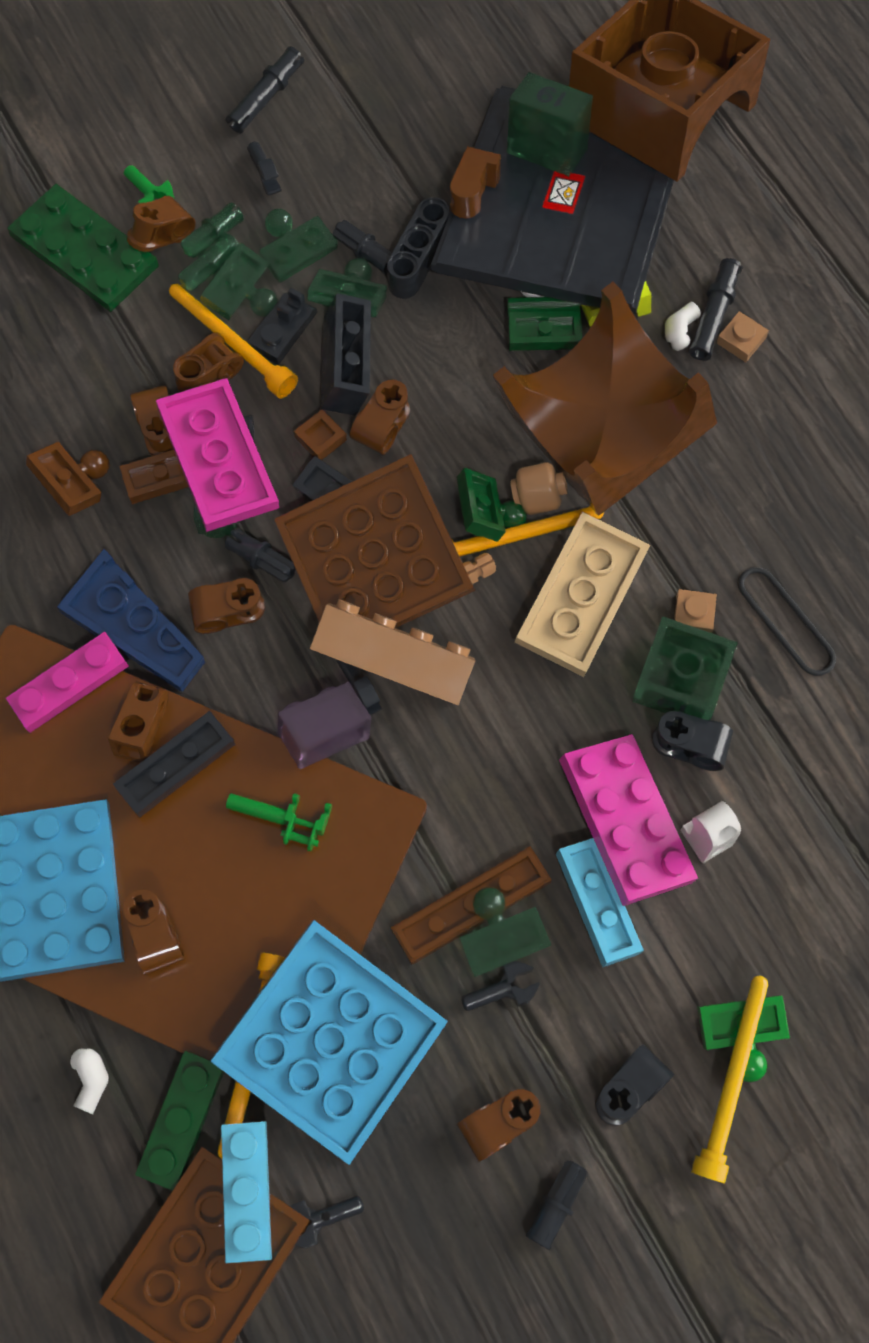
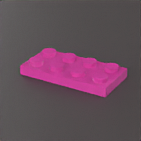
[156,378,279,532]
[559,734,698,906]

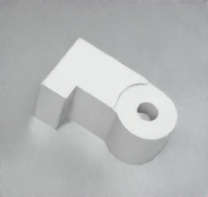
[680,801,741,864]

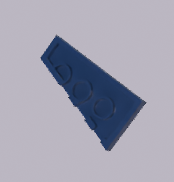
[57,549,205,692]

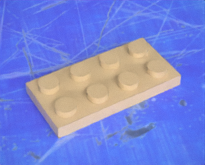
[515,512,650,677]

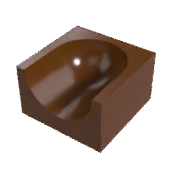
[566,0,771,182]

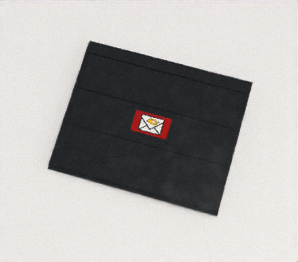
[431,86,674,314]

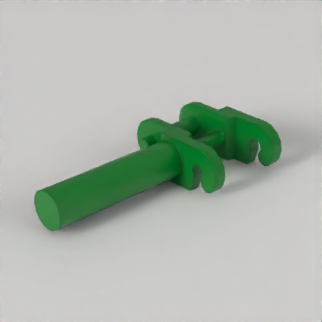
[226,793,332,852]

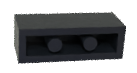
[321,293,371,416]

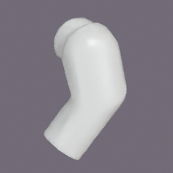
[665,302,701,351]
[70,1048,108,1114]

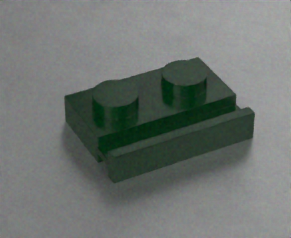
[508,297,582,351]

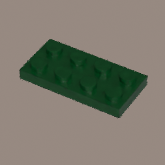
[7,184,159,312]

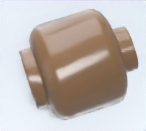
[511,462,568,515]

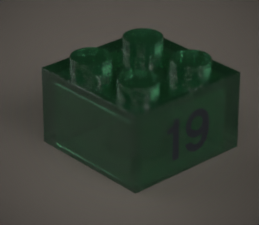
[507,72,593,176]
[632,616,738,720]

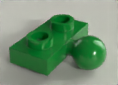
[697,995,790,1082]

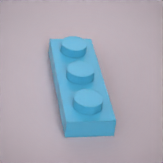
[556,838,644,967]
[221,1121,272,1263]

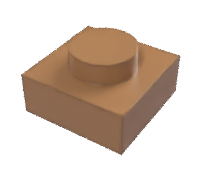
[717,311,769,362]
[673,589,717,635]

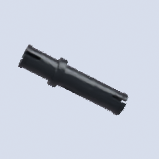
[225,46,304,134]
[689,258,743,361]

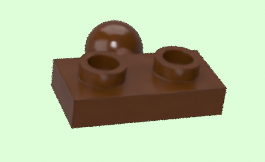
[26,442,110,516]

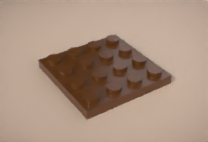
[274,454,475,628]

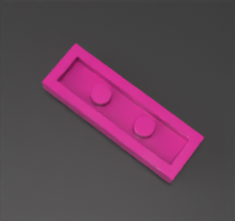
[6,632,129,733]

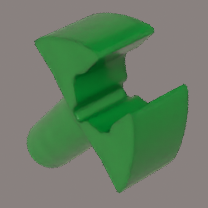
[124,165,175,203]

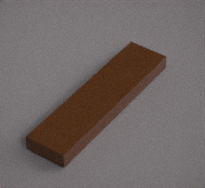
[391,846,552,965]

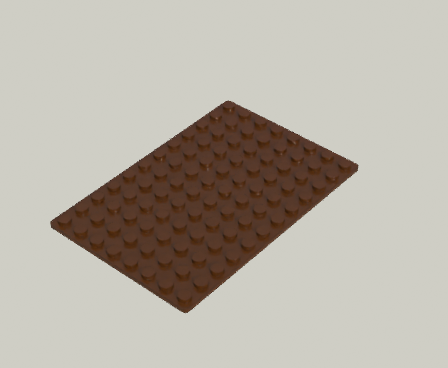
[0,625,427,1073]

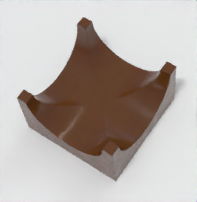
[492,281,717,516]

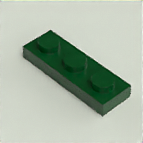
[135,1051,224,1191]

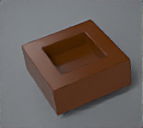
[294,410,347,460]

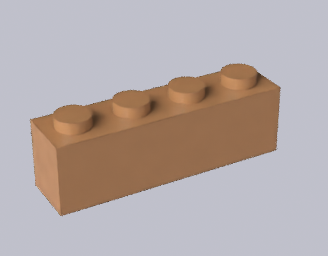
[310,599,475,705]

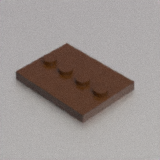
[99,1147,310,1343]

